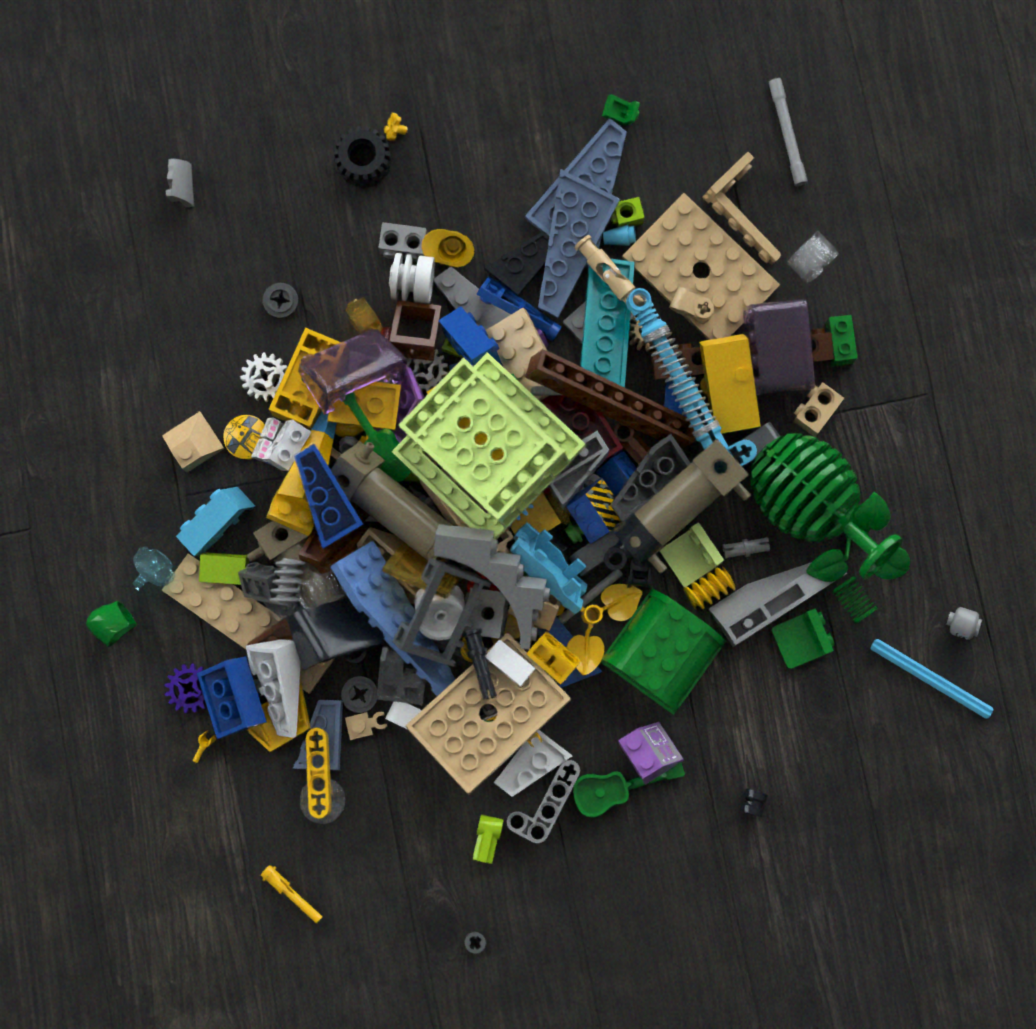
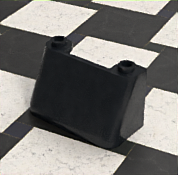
[286,597,388,670]

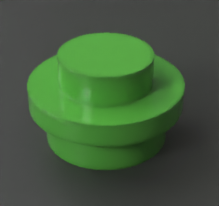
[564,522,584,544]

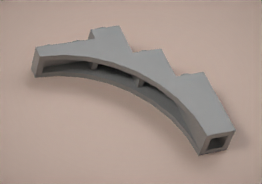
[434,524,550,650]

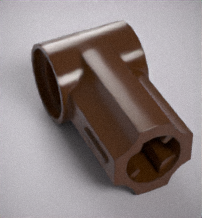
[614,423,650,465]

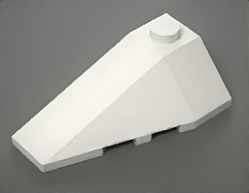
[246,639,301,738]

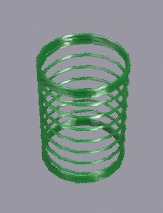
[832,575,878,624]

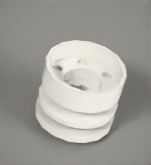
[389,253,435,304]

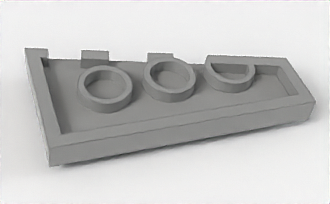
[433,267,511,338]

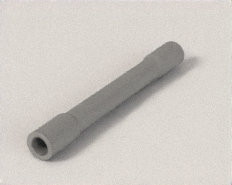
[769,78,808,186]

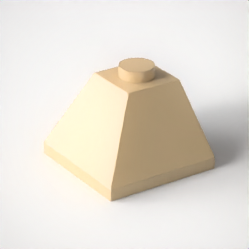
[162,411,224,473]

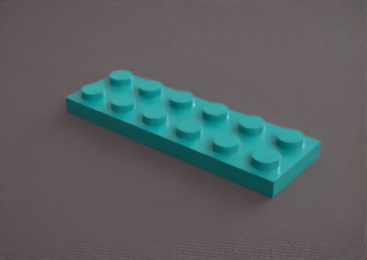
[580,259,635,388]

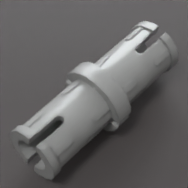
[722,537,770,559]

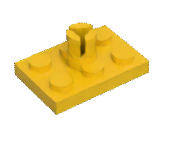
[327,376,401,431]

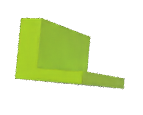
[199,552,249,585]

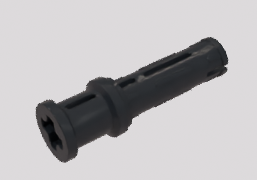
[462,629,497,701]

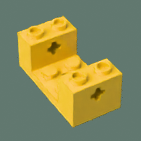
[269,328,350,431]

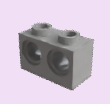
[379,222,427,262]

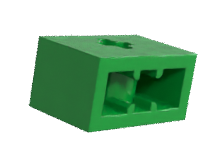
[825,315,857,367]

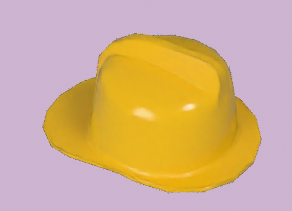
[421,229,474,267]

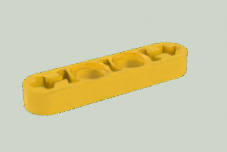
[306,728,331,818]

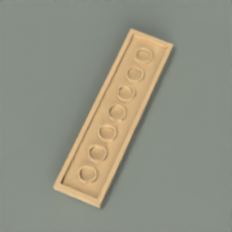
[162,553,334,694]

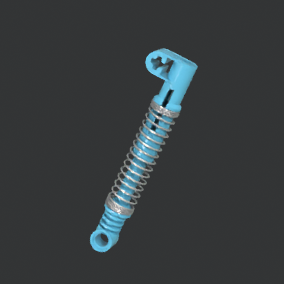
[626,288,757,473]

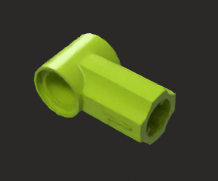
[473,814,504,864]

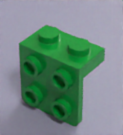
[771,608,835,669]

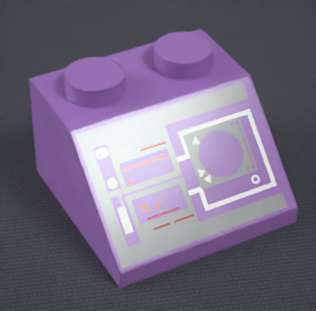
[618,722,684,785]

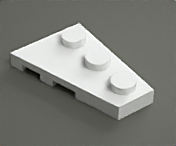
[494,730,572,797]

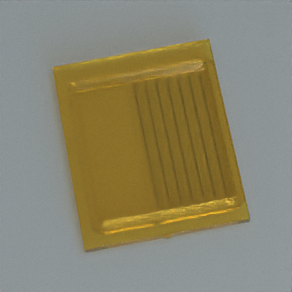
[382,541,468,598]

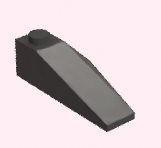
[610,434,691,522]

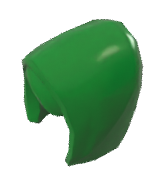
[86,601,137,647]

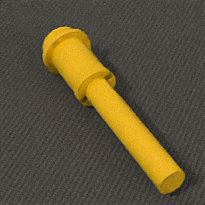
[261,865,323,924]

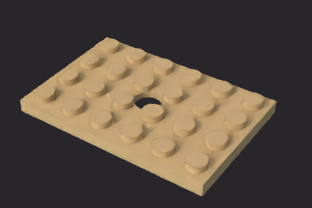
[622,193,780,340]
[405,632,571,795]

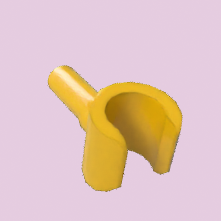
[193,730,216,763]

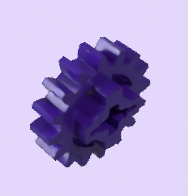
[164,664,206,714]

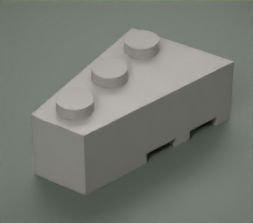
[548,431,609,510]

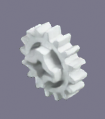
[240,352,287,402]

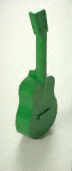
[337,382,412,483]
[573,762,685,818]

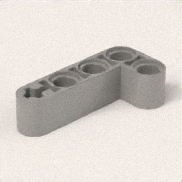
[507,760,580,843]

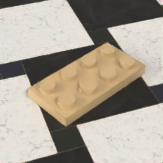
[486,308,549,401]

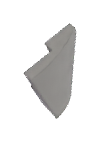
[166,159,194,207]

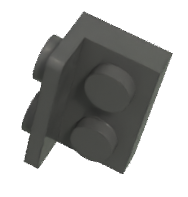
[238,562,281,604]

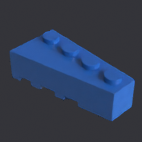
[294,444,363,548]

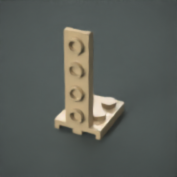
[703,152,781,265]

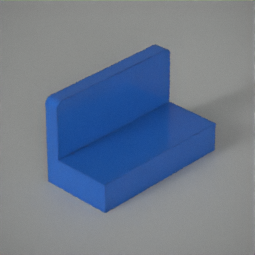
[597,451,636,497]

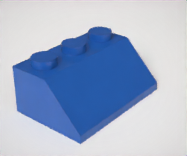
[197,656,267,739]

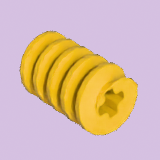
[684,566,736,610]

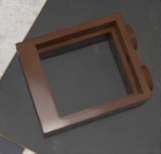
[389,300,442,361]

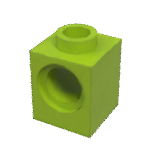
[611,197,645,227]

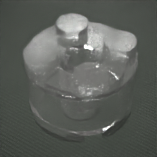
[786,230,839,282]

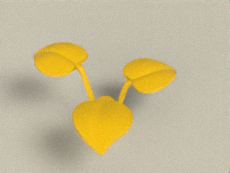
[557,584,643,675]

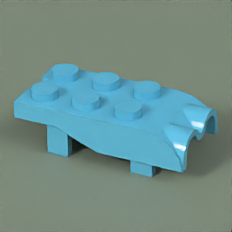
[510,522,587,614]

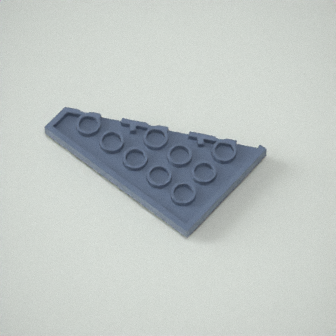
[525,118,627,269]

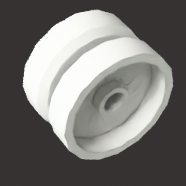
[414,581,465,640]

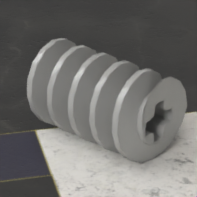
[269,558,305,607]

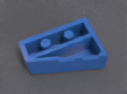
[438,307,502,367]

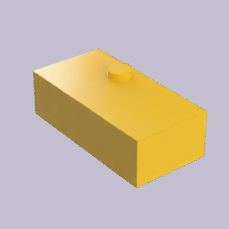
[699,334,761,434]

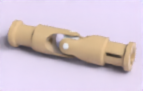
[574,235,644,315]

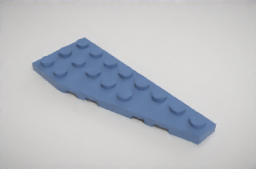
[330,541,456,696]

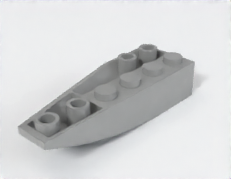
[708,562,847,647]

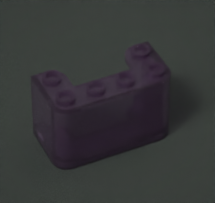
[744,299,815,395]

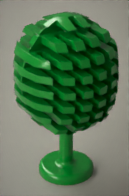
[750,433,903,580]

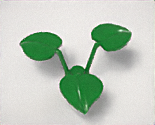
[806,492,910,582]

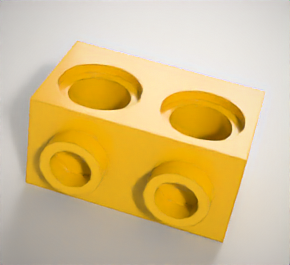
[526,631,581,684]

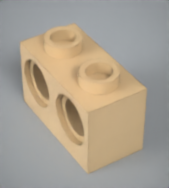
[793,382,844,437]

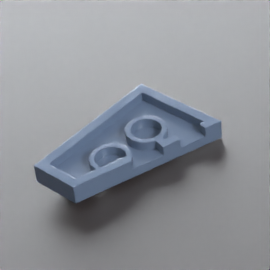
[293,700,343,770]

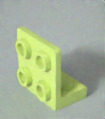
[660,522,724,587]

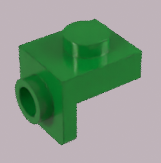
[602,94,640,126]

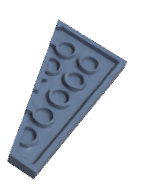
[538,169,620,318]

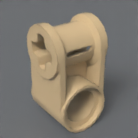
[669,287,714,322]

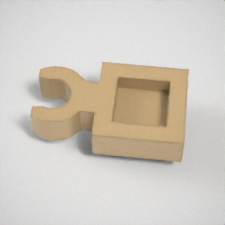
[345,712,388,740]

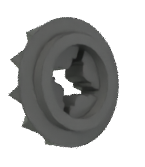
[263,283,299,318]
[341,676,378,713]

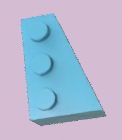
[176,487,255,556]

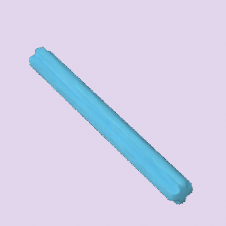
[870,639,993,718]

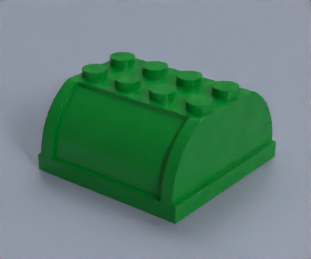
[600,588,726,715]

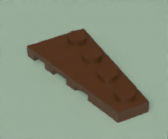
[299,503,370,567]

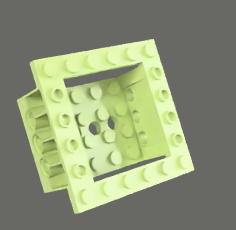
[391,353,586,540]

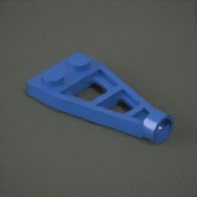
[477,276,562,342]

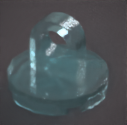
[132,546,175,590]

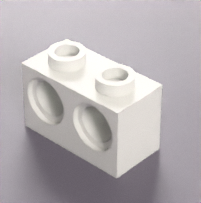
[263,420,311,471]

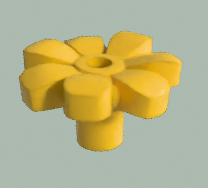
[384,113,407,141]

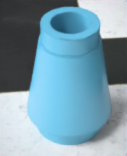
[603,224,636,246]

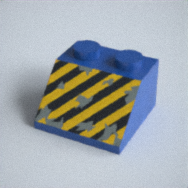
[566,477,621,544]

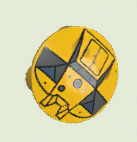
[223,415,265,460]

